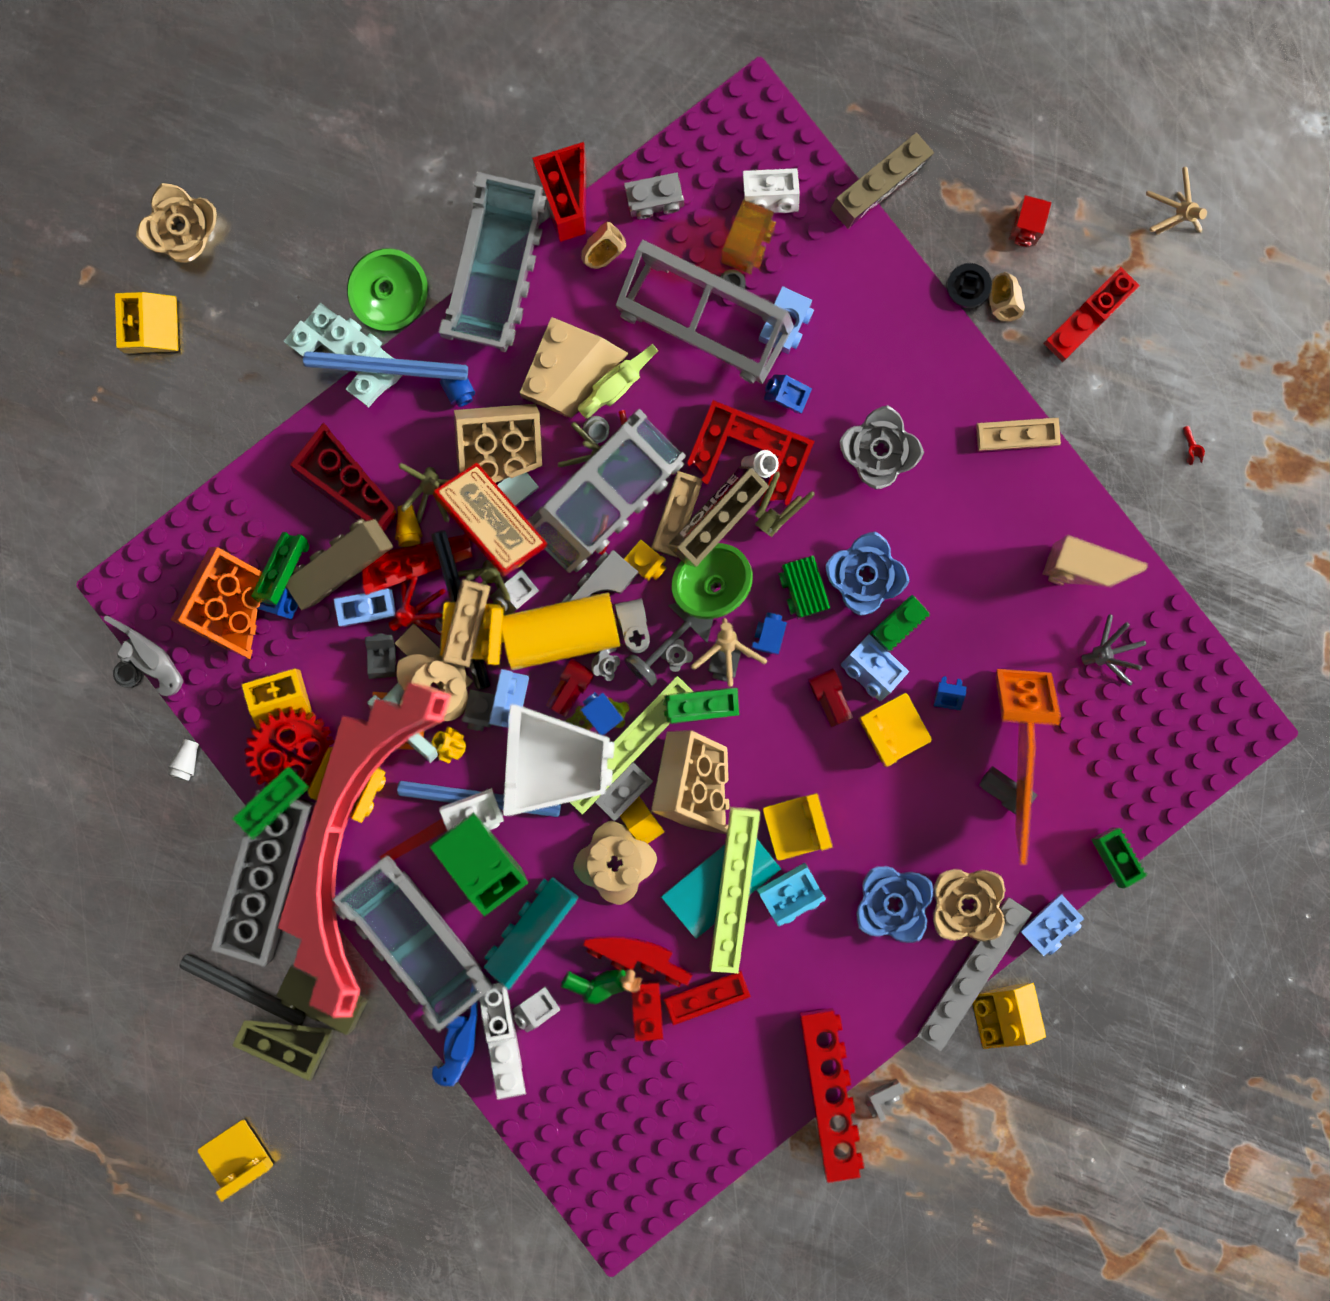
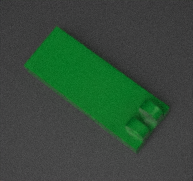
[251,532,309,605]
[663,687,739,723]
[232,766,309,840]

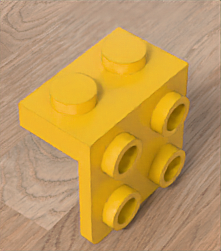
[308,747,386,823]

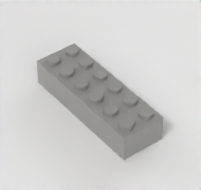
[211,788,316,966]

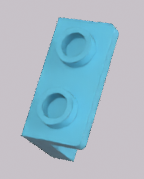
[757,863,826,926]

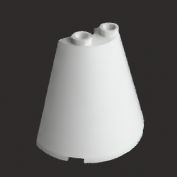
[503,704,614,816]

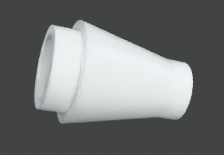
[741,450,778,478]
[168,739,199,782]

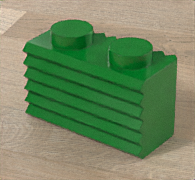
[778,556,830,619]
[869,595,929,652]
[1091,827,1147,889]

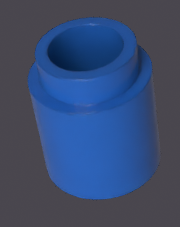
[439,377,475,407]

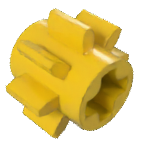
[431,727,466,764]

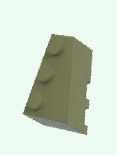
[276,964,369,1035]

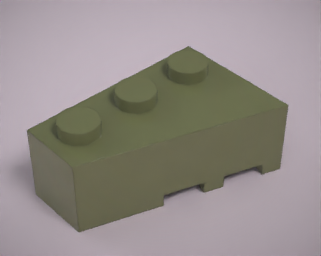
[232,1020,335,1081]

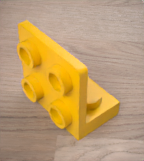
[440,602,503,665]
[858,693,932,767]
[763,793,832,861]
[198,1120,274,1202]

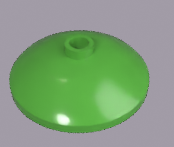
[347,248,428,331]
[672,543,753,619]

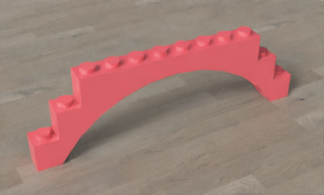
[278,682,451,1017]

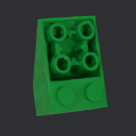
[429,812,528,916]

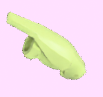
[578,344,658,419]

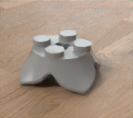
[840,405,924,489]

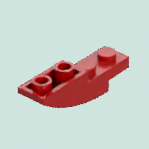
[1043,267,1140,363]
[583,936,692,987]

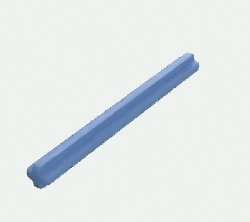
[303,351,468,380]
[397,781,561,817]

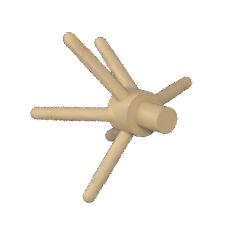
[1146,167,1207,234]
[691,618,767,687]

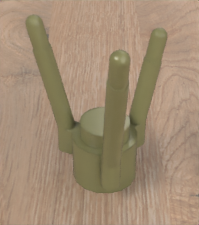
[754,472,815,537]

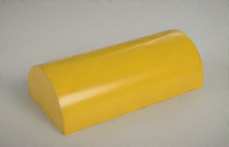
[502,592,621,670]

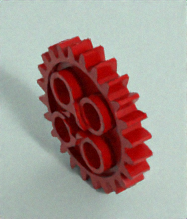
[244,706,335,788]

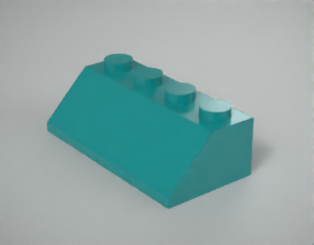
[484,877,579,990]

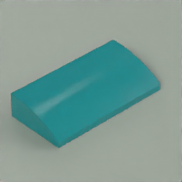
[661,838,781,939]

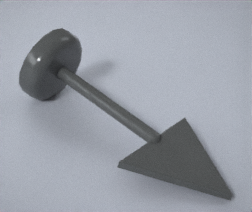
[624,603,713,687]

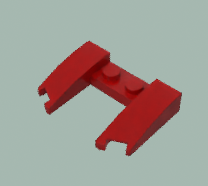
[687,400,815,507]

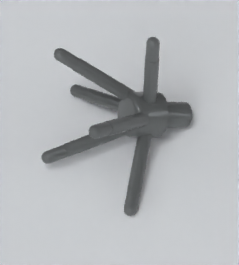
[1082,614,1146,686]

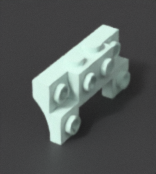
[284,302,402,408]

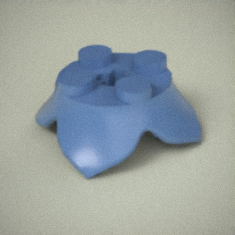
[826,532,910,615]
[857,866,933,943]

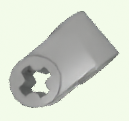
[615,598,650,653]

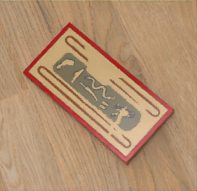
[433,463,547,577]

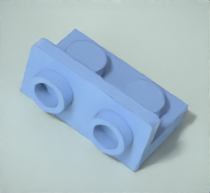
[841,634,909,701]
[489,669,529,728]
[1020,893,1084,956]

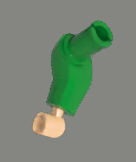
[561,970,642,1004]

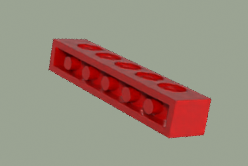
[800,1008,864,1183]

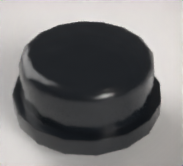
[947,263,992,308]

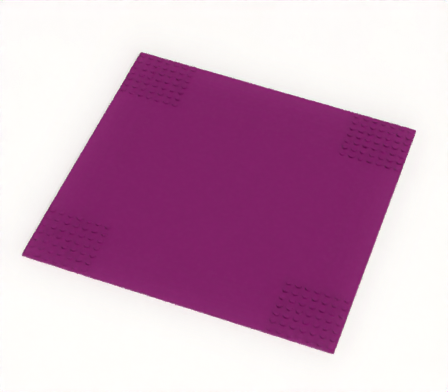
[76,57,1298,1277]

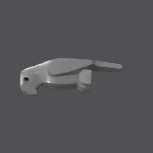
[104,616,183,696]

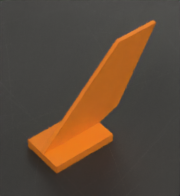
[995,669,1060,864]

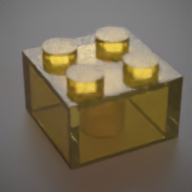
[721,200,776,274]

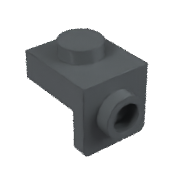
[365,634,397,679]

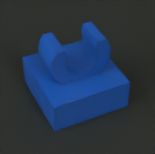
[934,676,966,711]

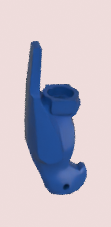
[432,985,479,1086]

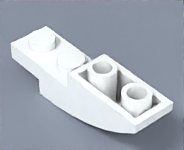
[478,983,526,1100]

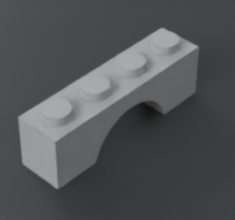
[561,550,638,603]

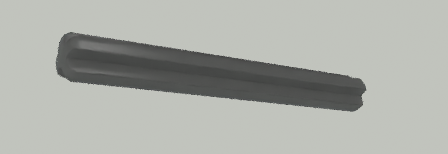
[179,954,306,1026]

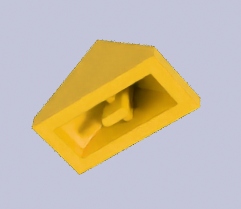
[620,796,665,844]

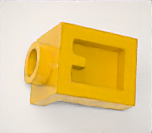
[624,540,666,582]

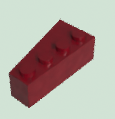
[290,422,397,532]

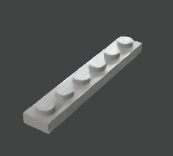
[917,897,1032,1051]

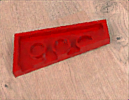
[362,534,473,595]

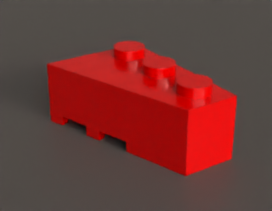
[532,142,586,242]

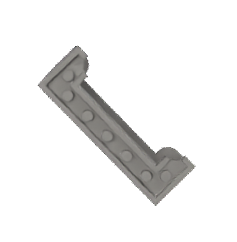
[616,240,794,384]

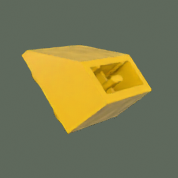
[115,292,178,354]
[242,669,312,733]
[973,983,1046,1049]

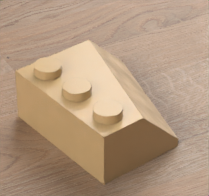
[520,317,628,418]
[454,404,542,483]
[1043,535,1147,586]
[652,731,729,834]

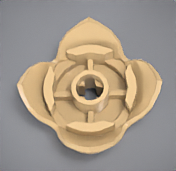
[136,183,217,263]
[396,652,468,721]
[573,821,657,905]
[933,869,1005,941]

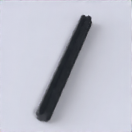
[432,530,490,689]

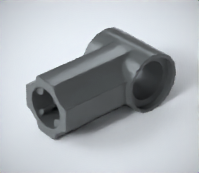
[979,766,1038,815]

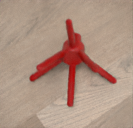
[388,576,445,635]

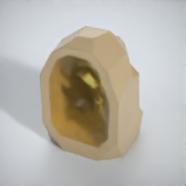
[581,222,626,269]
[989,272,1025,321]

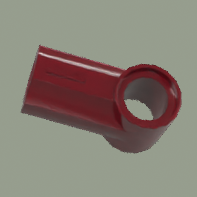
[546,659,594,717]
[808,668,853,727]

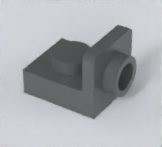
[708,639,741,682]
[462,689,495,731]

